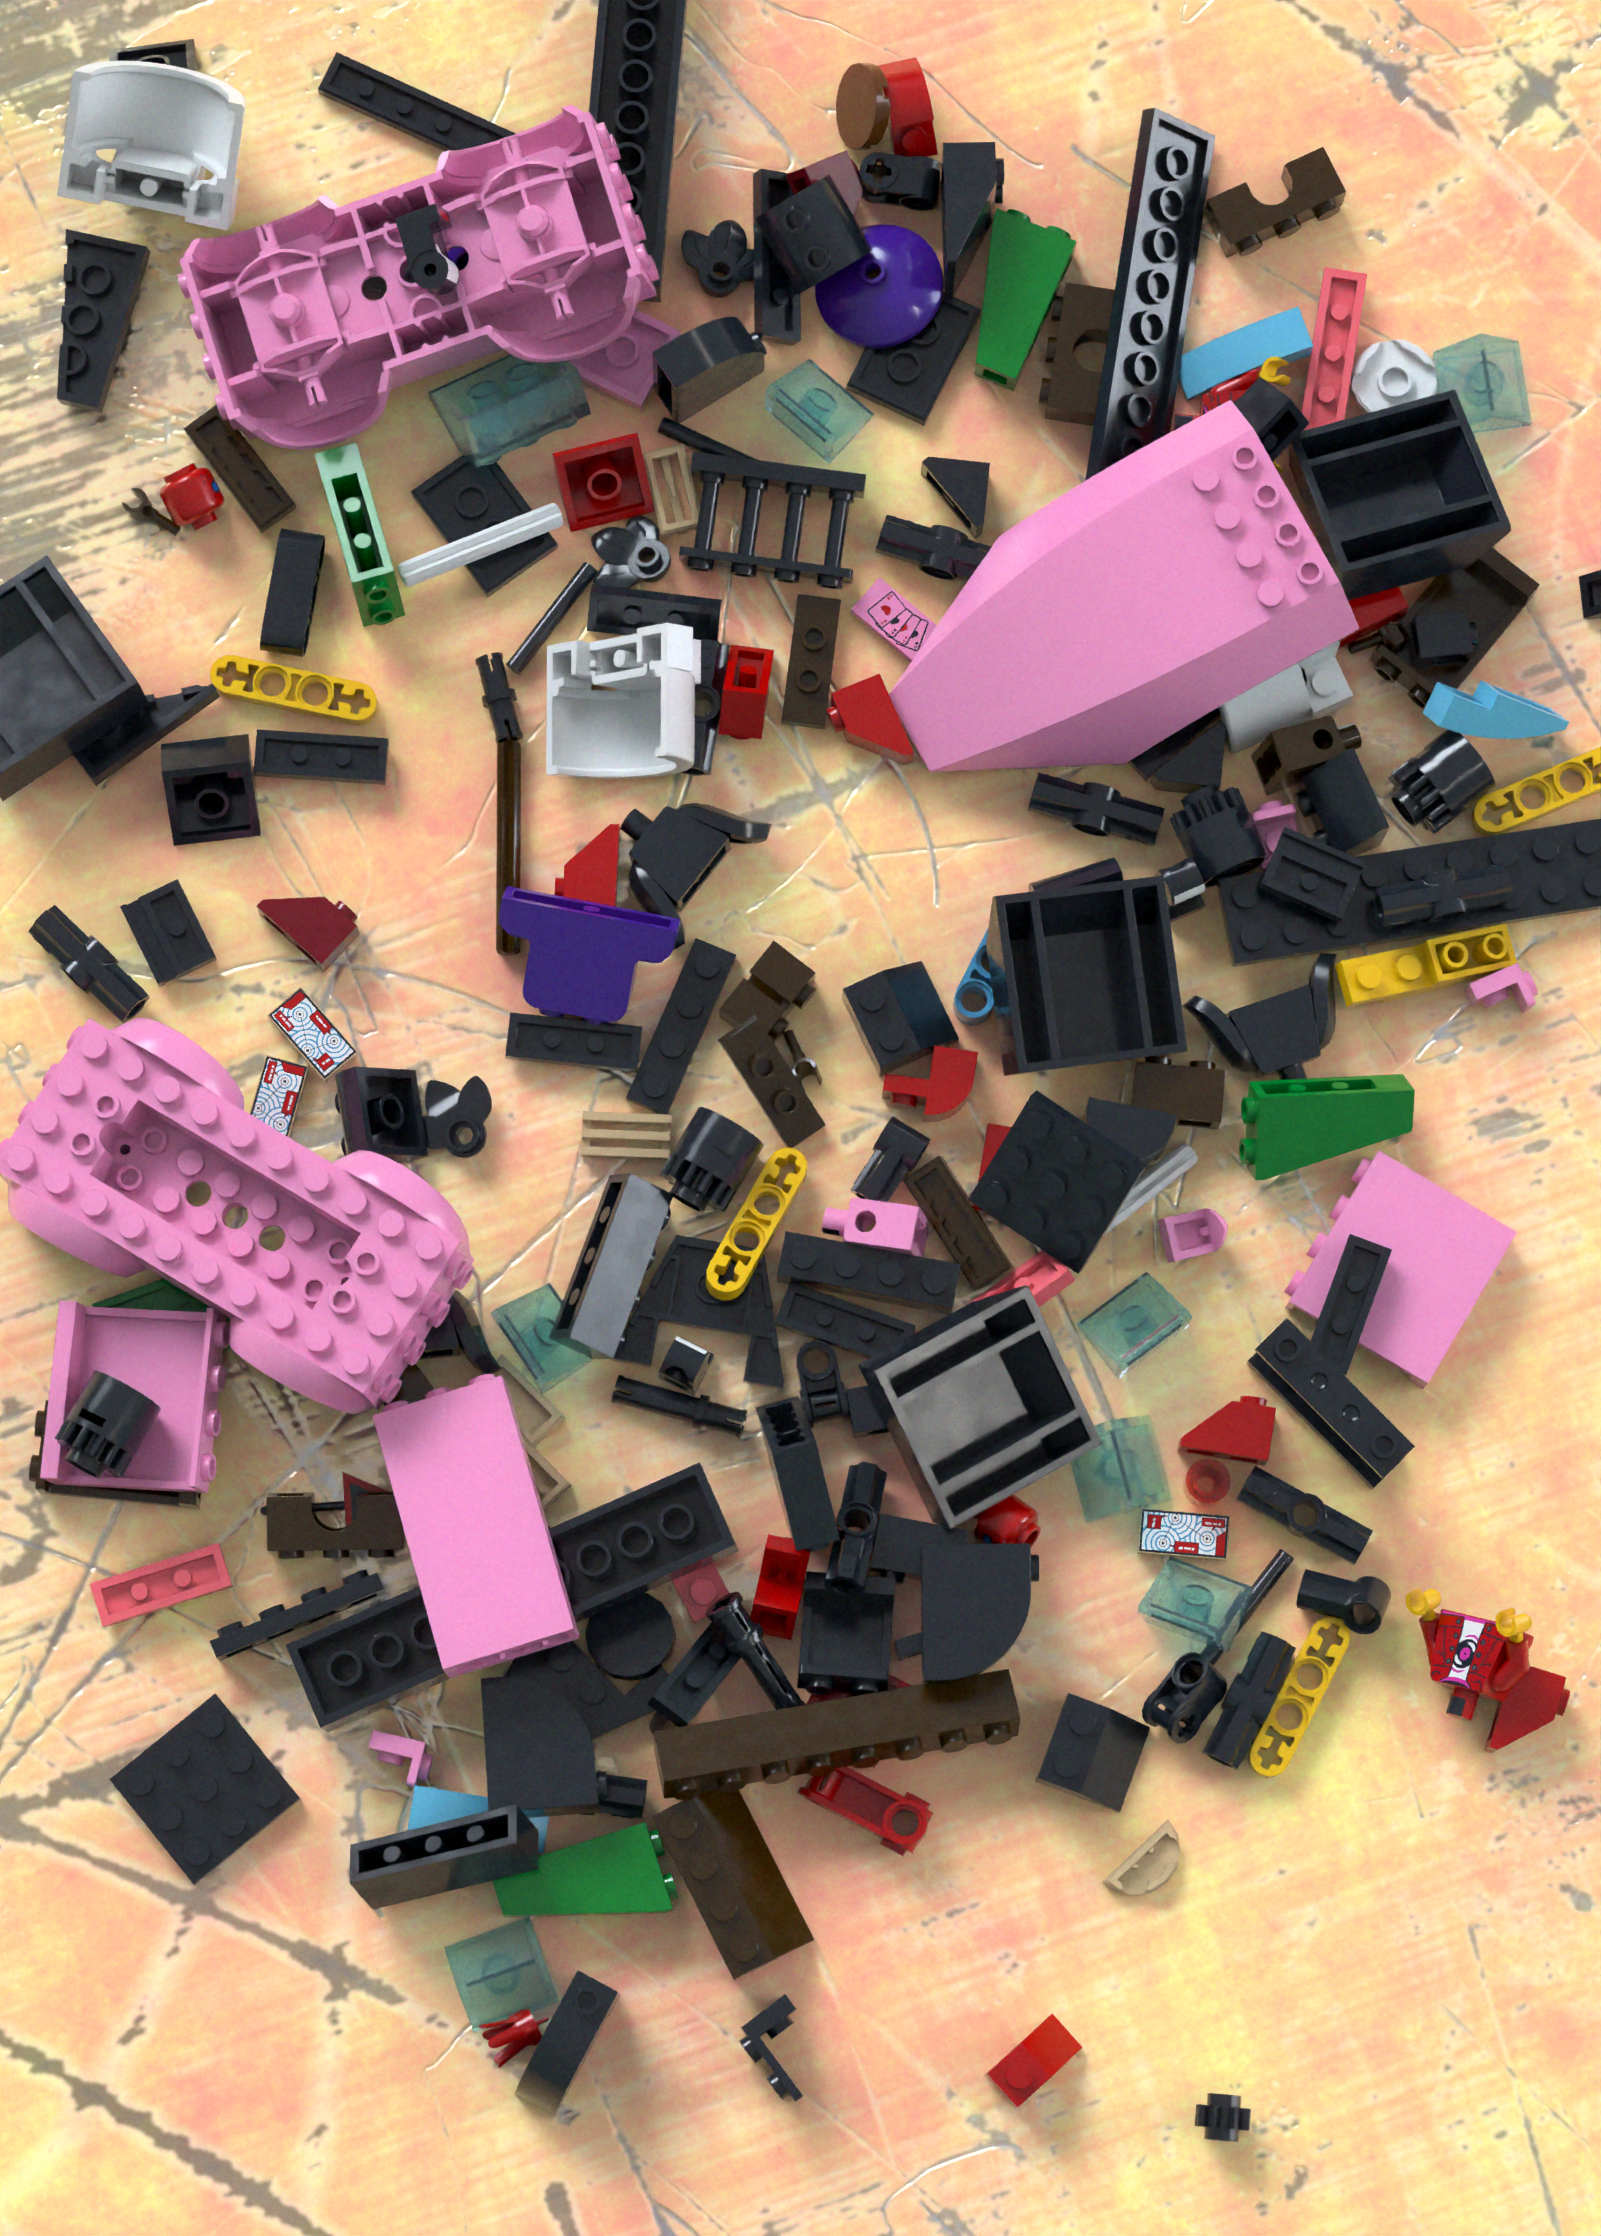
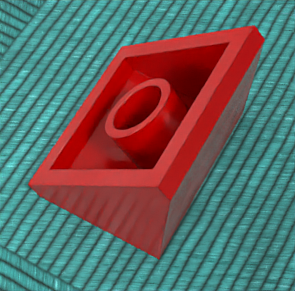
[552,433,655,532]

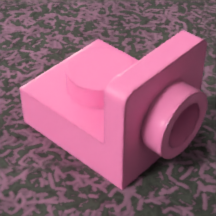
[1251,800,1298,872]
[1464,963,1538,1013]
[368,1730,433,1788]

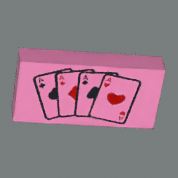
[851,577,937,663]

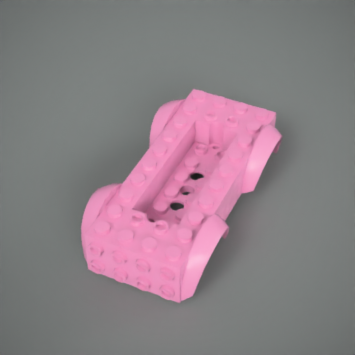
[177,105,659,450]
[0,1018,474,1414]

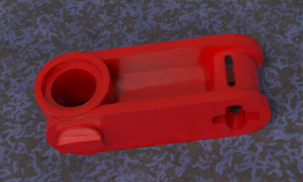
[797,1766,933,1856]

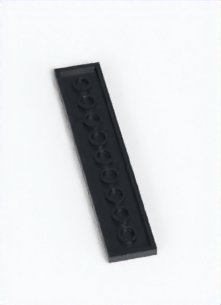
[1085,107,1215,481]
[1216,819,1601,967]

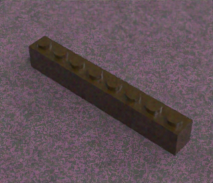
[654,1669,1020,1800]

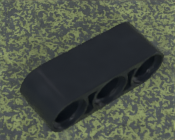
[260,528,326,657]

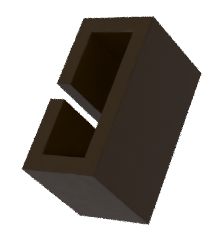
[719,941,817,1043]
[1131,1056,1226,1130]

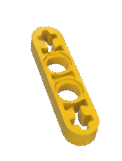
[210,655,378,725]
[1471,746,1601,836]
[706,1148,807,1301]
[1248,1616,1350,1778]

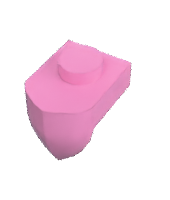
[1157,1208,1228,1263]

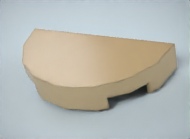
[1102,1819,1180,1896]

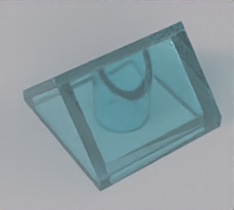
[1432,333,1532,433]
[765,359,874,464]
[1077,1271,1193,1379]
[490,1283,595,1394]
[1070,1415,1173,1523]
[1137,1557,1253,1653]
[444,1916,560,2033]

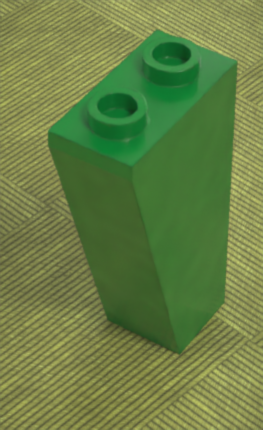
[974,208,1077,392]
[315,442,405,627]
[1239,1074,1415,1180]
[493,1822,679,1917]

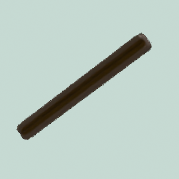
[496,740,521,956]

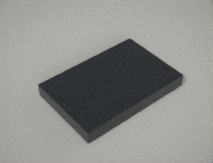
[846,292,981,426]
[411,442,558,598]

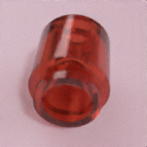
[1183,1458,1231,1508]

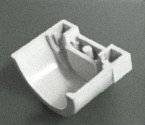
[57,61,246,230]
[546,623,701,779]
[1219,641,1353,754]

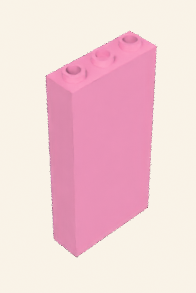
[372,1374,580,1678]

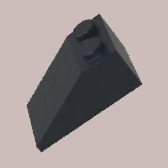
[941,142,1004,299]

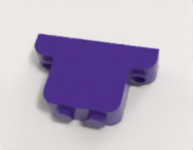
[499,886,681,1025]

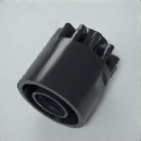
[1388,729,1496,834]
[1169,784,1270,889]
[660,1107,764,1213]
[54,1371,161,1478]

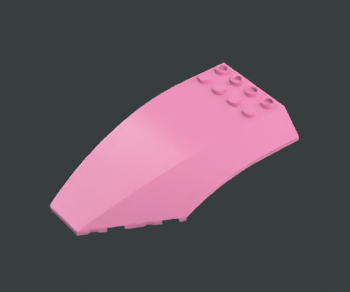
[889,400,1359,773]

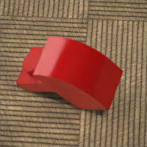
[878,57,938,157]
[882,1045,978,1122]
[750,1534,811,1640]

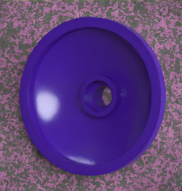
[815,224,944,348]

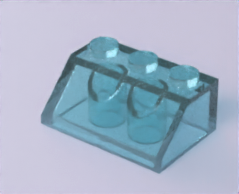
[428,354,591,467]

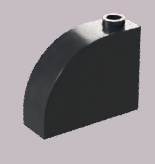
[652,317,767,423]
[755,1396,840,1551]
[920,1543,1039,1684]
[481,1677,608,1818]
[515,1970,620,2116]

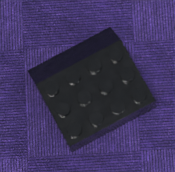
[1289,389,1511,601]
[0,555,149,801]
[986,875,1188,1076]
[858,1285,1102,1529]

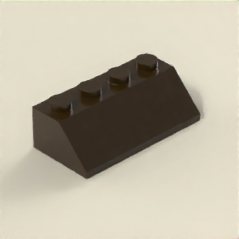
[652,1789,814,1981]

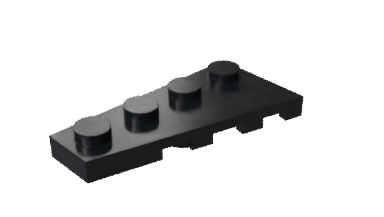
[57,229,151,413]

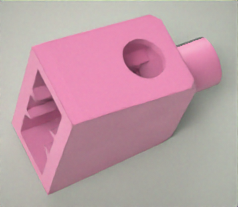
[822,1198,930,1257]

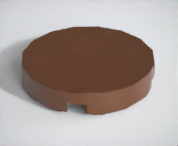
[836,63,890,150]

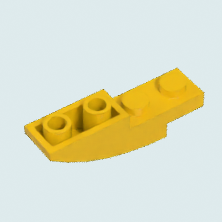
[1335,923,1517,1007]

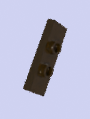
[183,405,296,533]
[781,594,841,729]
[718,1015,826,1148]
[903,1156,1014,1291]

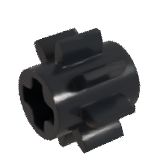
[1195,2093,1251,2142]

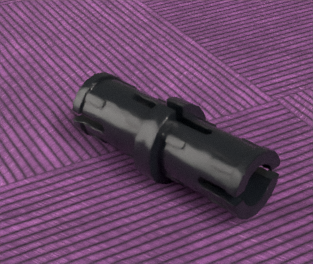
[475,652,524,744]

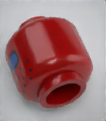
[159,463,225,531]
[973,1494,1041,1548]

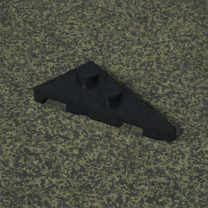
[72,684,220,786]

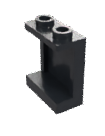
[797,1571,896,1696]

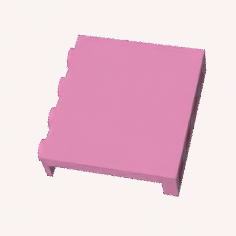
[1284,1150,1517,1389]
[40,1300,230,1493]

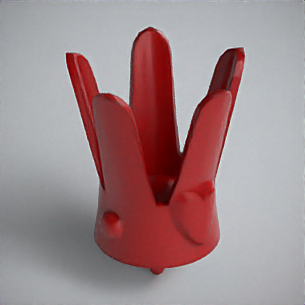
[478,2008,549,2068]

